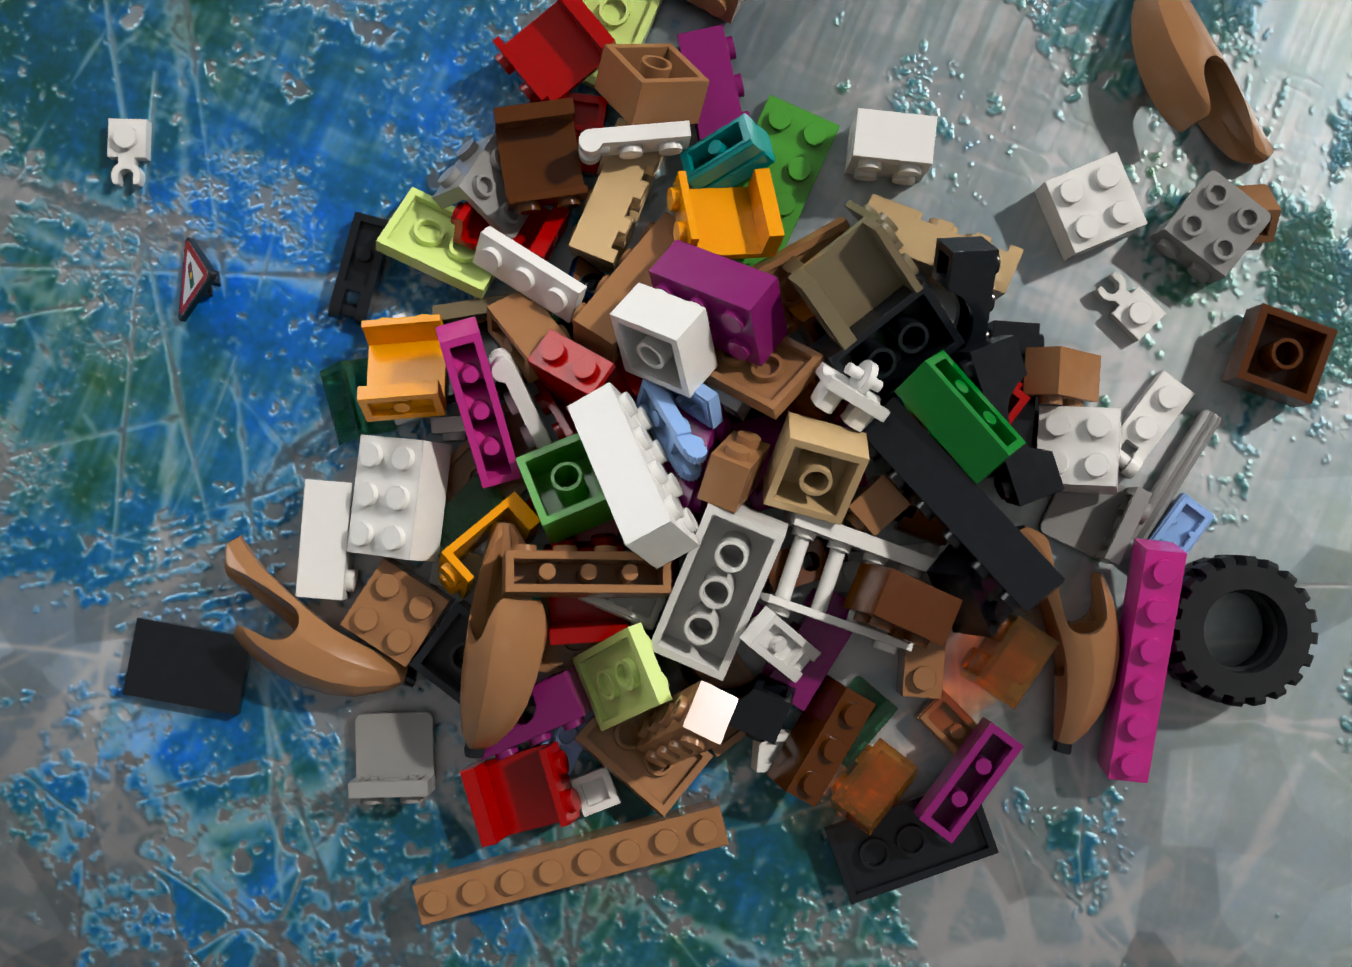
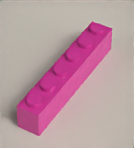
[1097,538,1187,783]

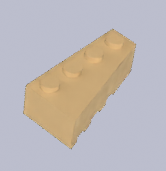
[568,117,664,274]
[867,194,1024,300]

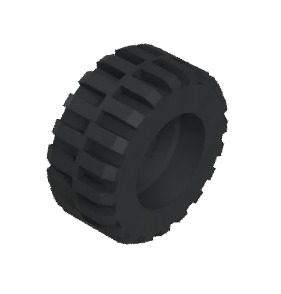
[1167,554,1318,707]

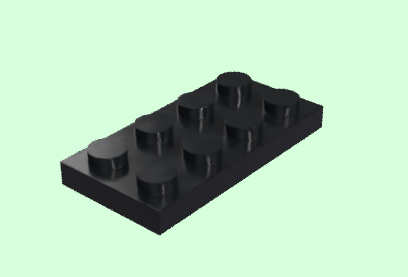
[824,791,999,905]

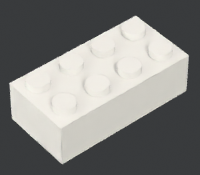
[567,382,700,569]
[651,503,789,681]

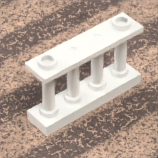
[758,510,936,655]

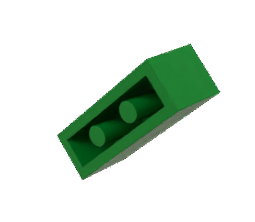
[894,350,1026,485]

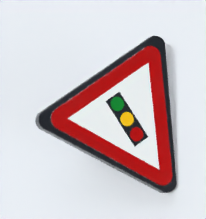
[178,237,221,322]

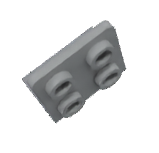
[432,133,530,239]
[1150,171,1271,284]
[1039,484,1153,565]
[348,711,435,805]

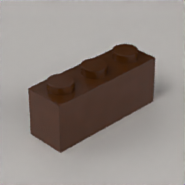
[766,675,876,807]

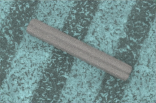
[1132,409,1221,539]

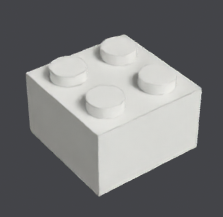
[845,108,938,185]
[1034,152,1148,261]
[610,283,718,398]
[1037,405,1121,495]

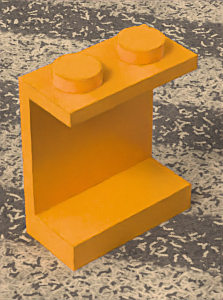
[667,168,785,259]
[357,314,447,422]
[438,491,541,600]

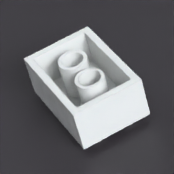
[347,434,452,562]

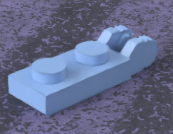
[635,378,708,482]

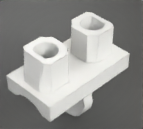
[810,359,890,433]

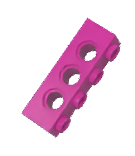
[436,316,521,489]

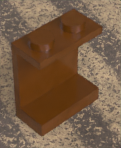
[493,97,588,215]

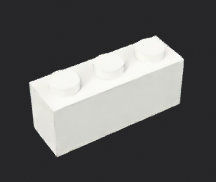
[295,479,358,600]

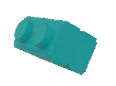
[680,113,776,189]

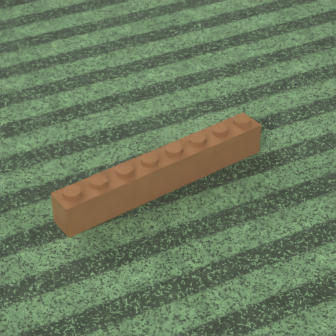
[412,798,729,925]

